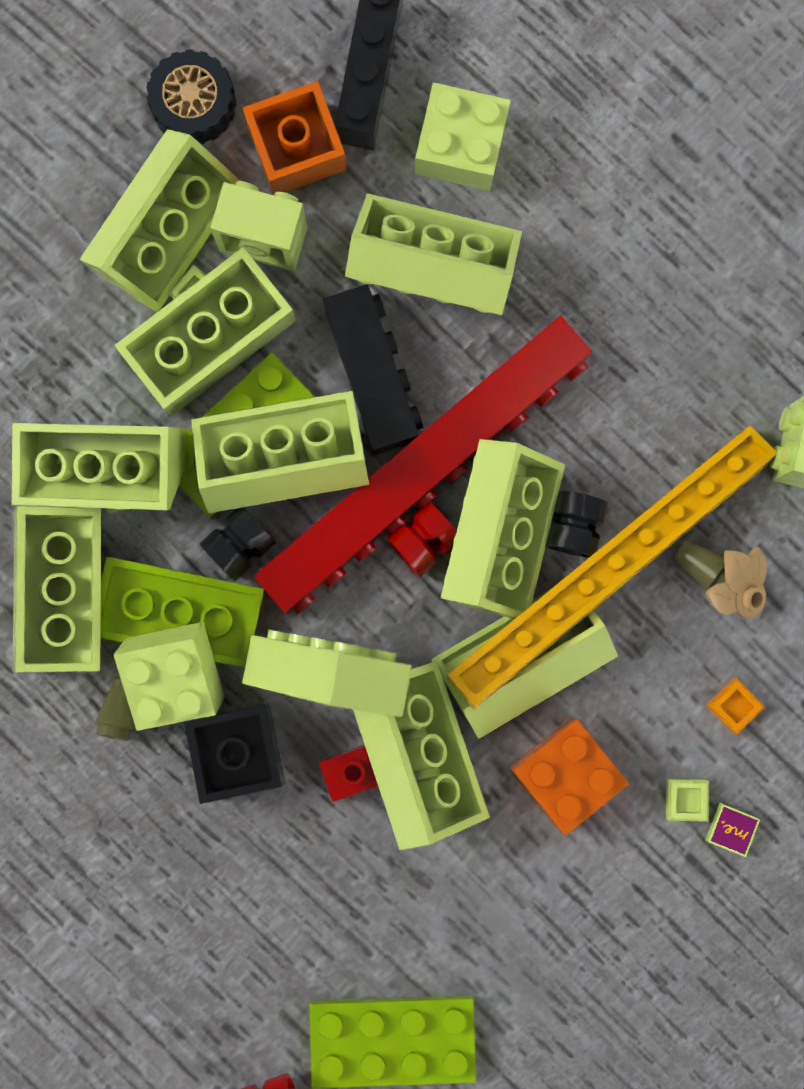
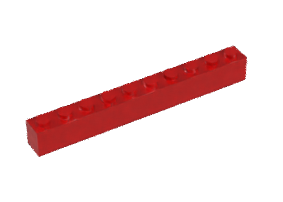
[253,315,592,615]

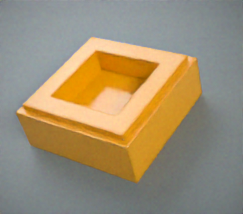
[705,678,765,735]

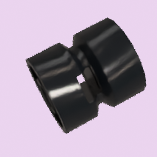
[546,490,608,558]
[199,507,276,581]

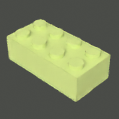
[345,193,522,315]
[114,247,296,417]
[440,439,565,619]
[242,630,412,717]
[353,661,490,850]

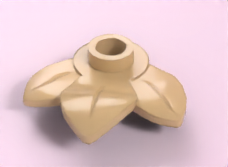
[706,547,767,619]

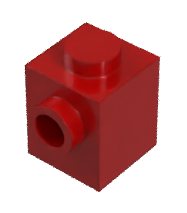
[319,744,378,802]

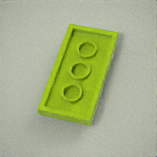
[179,352,315,519]
[100,556,265,668]
[309,995,476,1089]

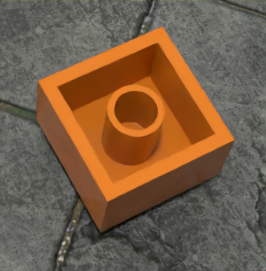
[242,81,347,195]
[509,717,629,836]

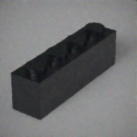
[335,0,403,150]
[323,284,424,456]

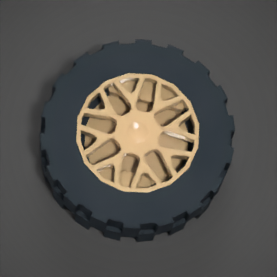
[146,50,236,144]

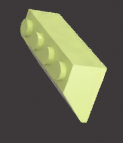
[79,129,240,312]
[191,391,369,513]
[12,423,185,510]
[13,506,101,672]
[431,588,618,739]

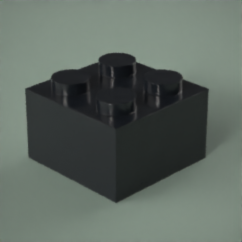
[184,703,286,804]

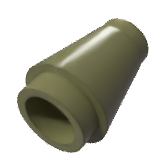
[673,539,725,591]
[94,679,135,741]

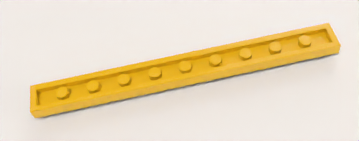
[447,425,777,710]

